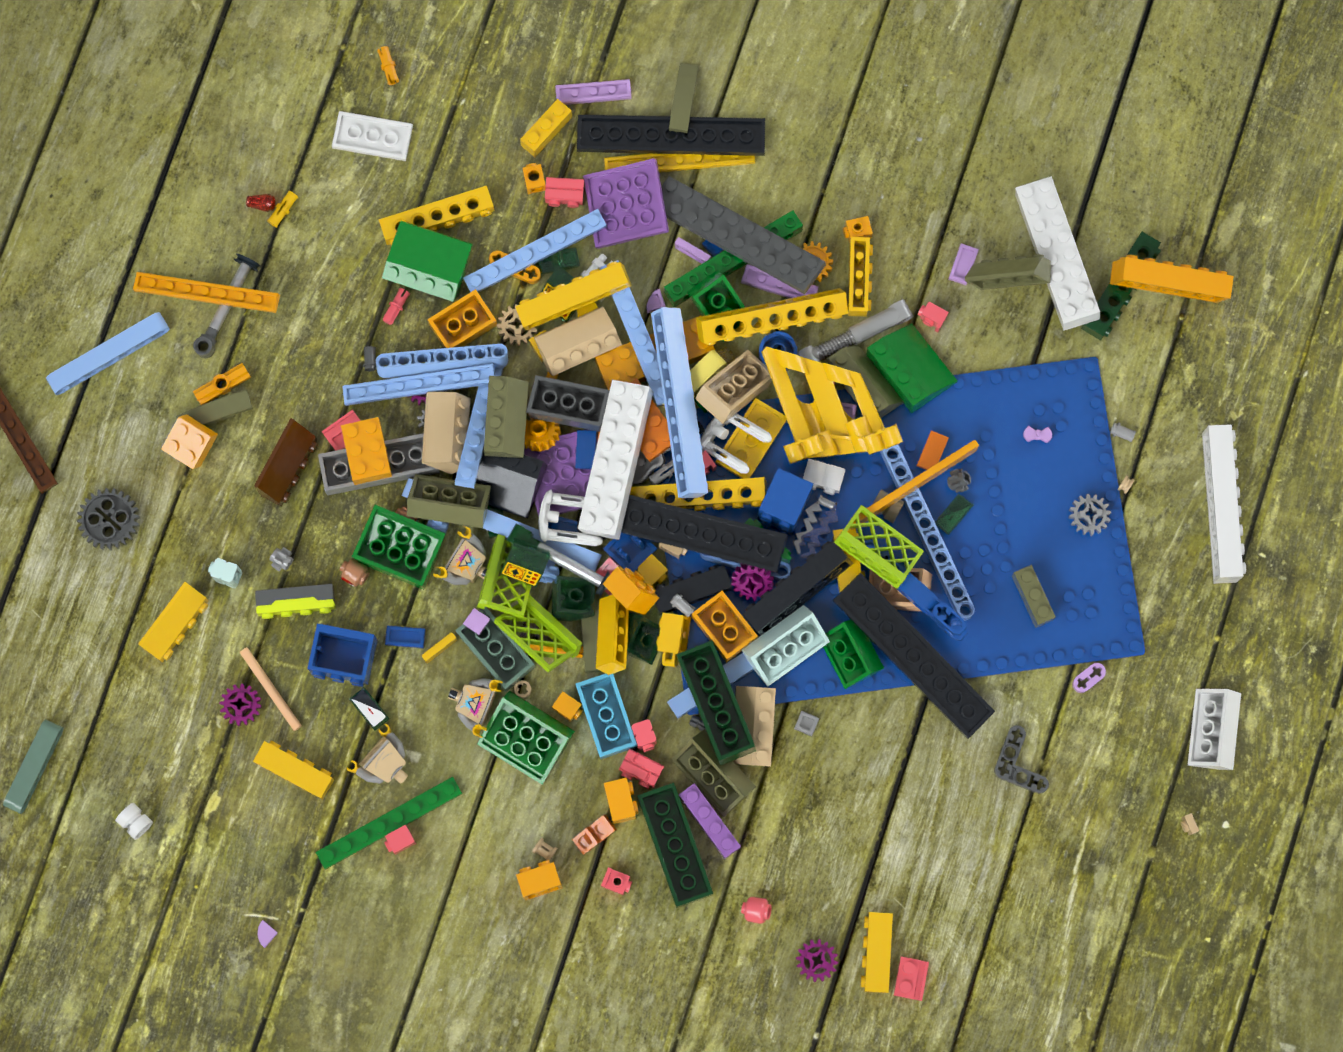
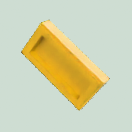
[422,633,457,664]

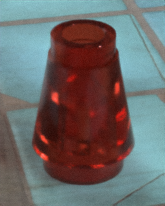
[246,194,276,212]

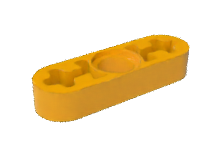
[489,251,541,284]

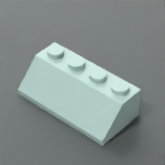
[742,605,830,686]

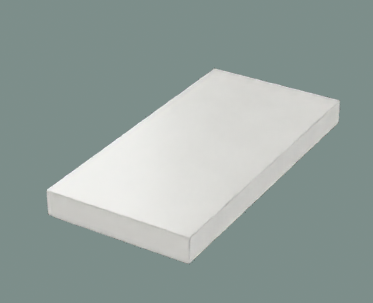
[332,111,413,161]

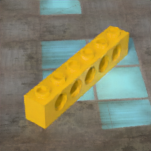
[379,185,494,246]

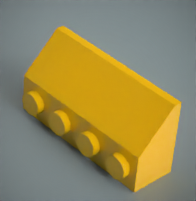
[138,582,209,663]

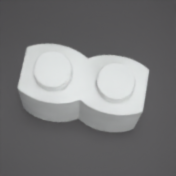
[803,459,845,495]

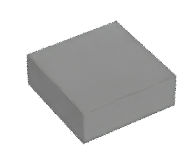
[794,711,819,737]

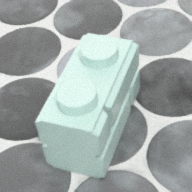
[208,558,242,588]

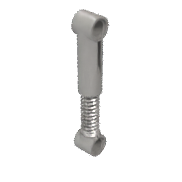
[797,299,913,362]

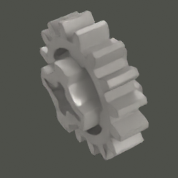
[1069,494,1111,536]

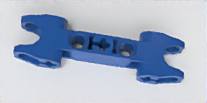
[864,539,968,641]

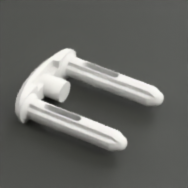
[700,413,772,474]
[538,489,603,546]

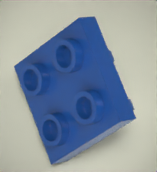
[603,533,657,572]

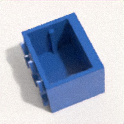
[757,468,814,535]
[307,623,378,687]

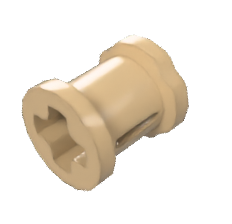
[532,838,558,861]

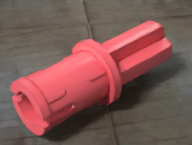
[383,288,410,325]

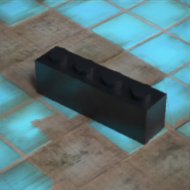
[654,564,732,616]

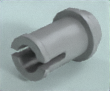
[1110,422,1136,442]
[670,594,695,617]

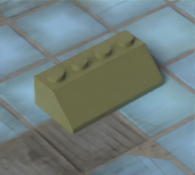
[965,254,1051,290]
[828,345,903,418]
[484,376,529,458]
[407,474,491,528]
[671,729,756,817]

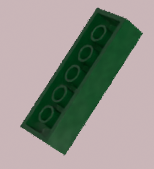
[676,640,756,766]
[637,783,713,908]

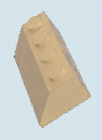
[534,306,622,376]
[422,392,470,474]
[733,686,776,766]

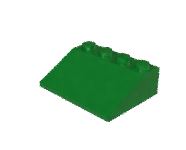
[382,220,473,302]
[866,323,958,413]
[352,504,446,590]
[477,691,575,785]

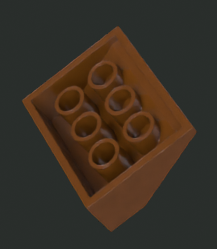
[254,418,318,507]

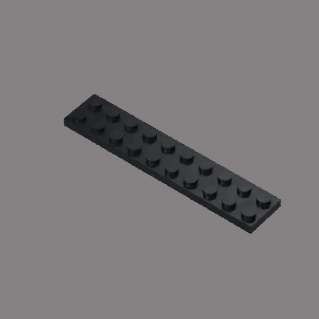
[577,115,765,156]
[621,495,788,573]
[832,573,995,739]

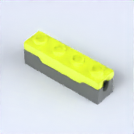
[255,584,336,619]

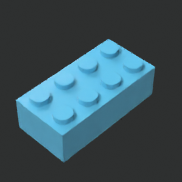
[575,673,637,760]

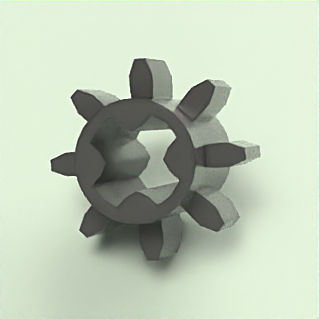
[947,468,971,493]

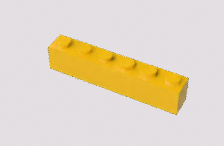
[515,261,632,330]

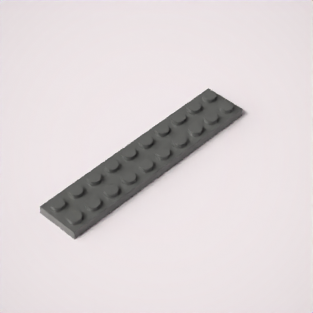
[661,176,826,294]

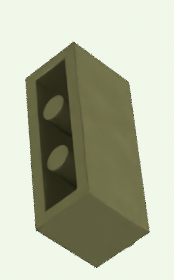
[1012,565,1056,628]

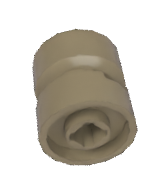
[873,489,905,523]

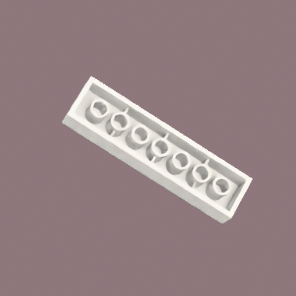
[1015,176,1100,331]
[578,380,653,540]
[1202,425,1246,584]

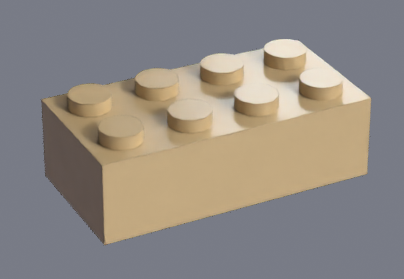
[695,350,772,424]

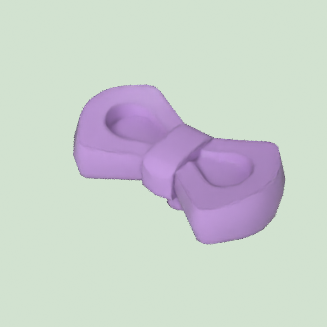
[1023,426,1052,443]

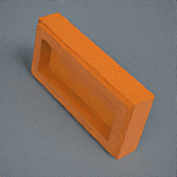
[917,430,949,470]

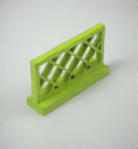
[834,505,924,589]
[477,534,539,618]
[494,594,582,672]

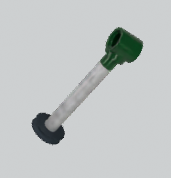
[507,524,610,597]

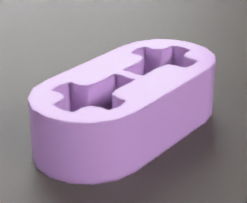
[1072,663,1106,693]

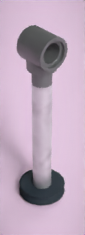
[193,254,261,359]

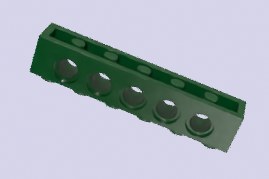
[1081,231,1161,341]

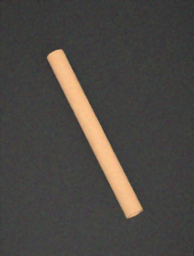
[240,647,302,731]

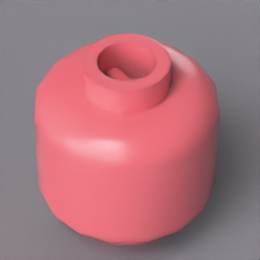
[741,897,772,924]

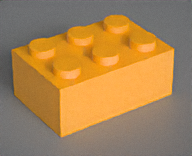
[428,289,497,348]
[341,417,392,485]
[691,591,758,662]
[516,860,563,900]

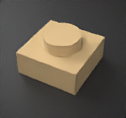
[1181,813,1199,835]

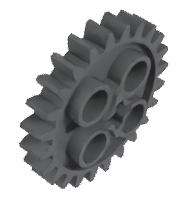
[77,488,140,551]

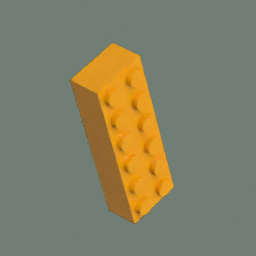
[1110,255,1234,303]
[595,315,715,390]

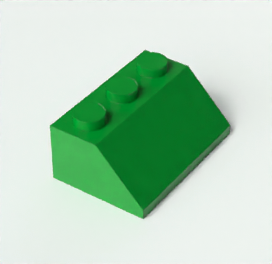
[823,619,884,689]

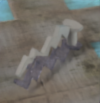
[793,495,838,558]

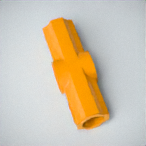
[193,363,251,405]

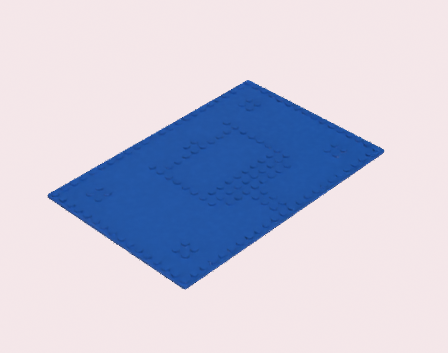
[654,357,1145,715]

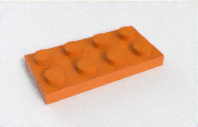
[630,378,671,462]

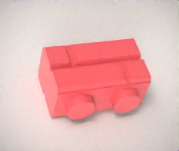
[545,177,584,208]
[631,719,657,753]
[619,749,664,789]

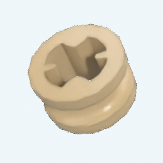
[1117,475,1135,494]
[514,680,532,699]

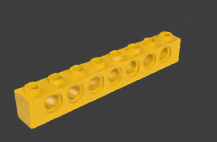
[696,288,848,345]
[630,477,767,511]

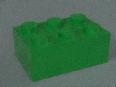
[687,270,754,341]

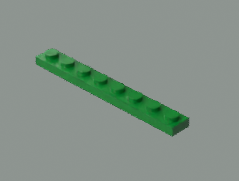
[316,777,462,870]

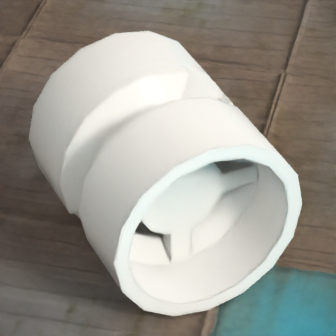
[115,803,153,840]

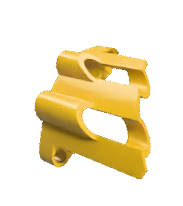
[762,346,903,464]

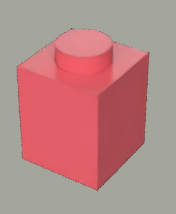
[384,825,416,855]

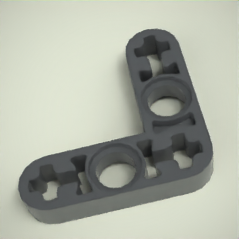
[994,725,1049,794]

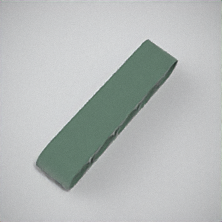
[3,719,63,814]

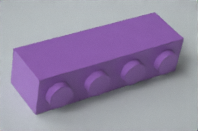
[679,783,741,859]

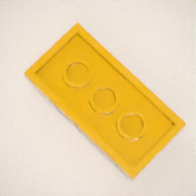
[715,398,787,479]

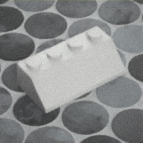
[1188,689,1241,770]

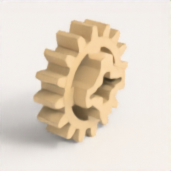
[497,304,537,346]

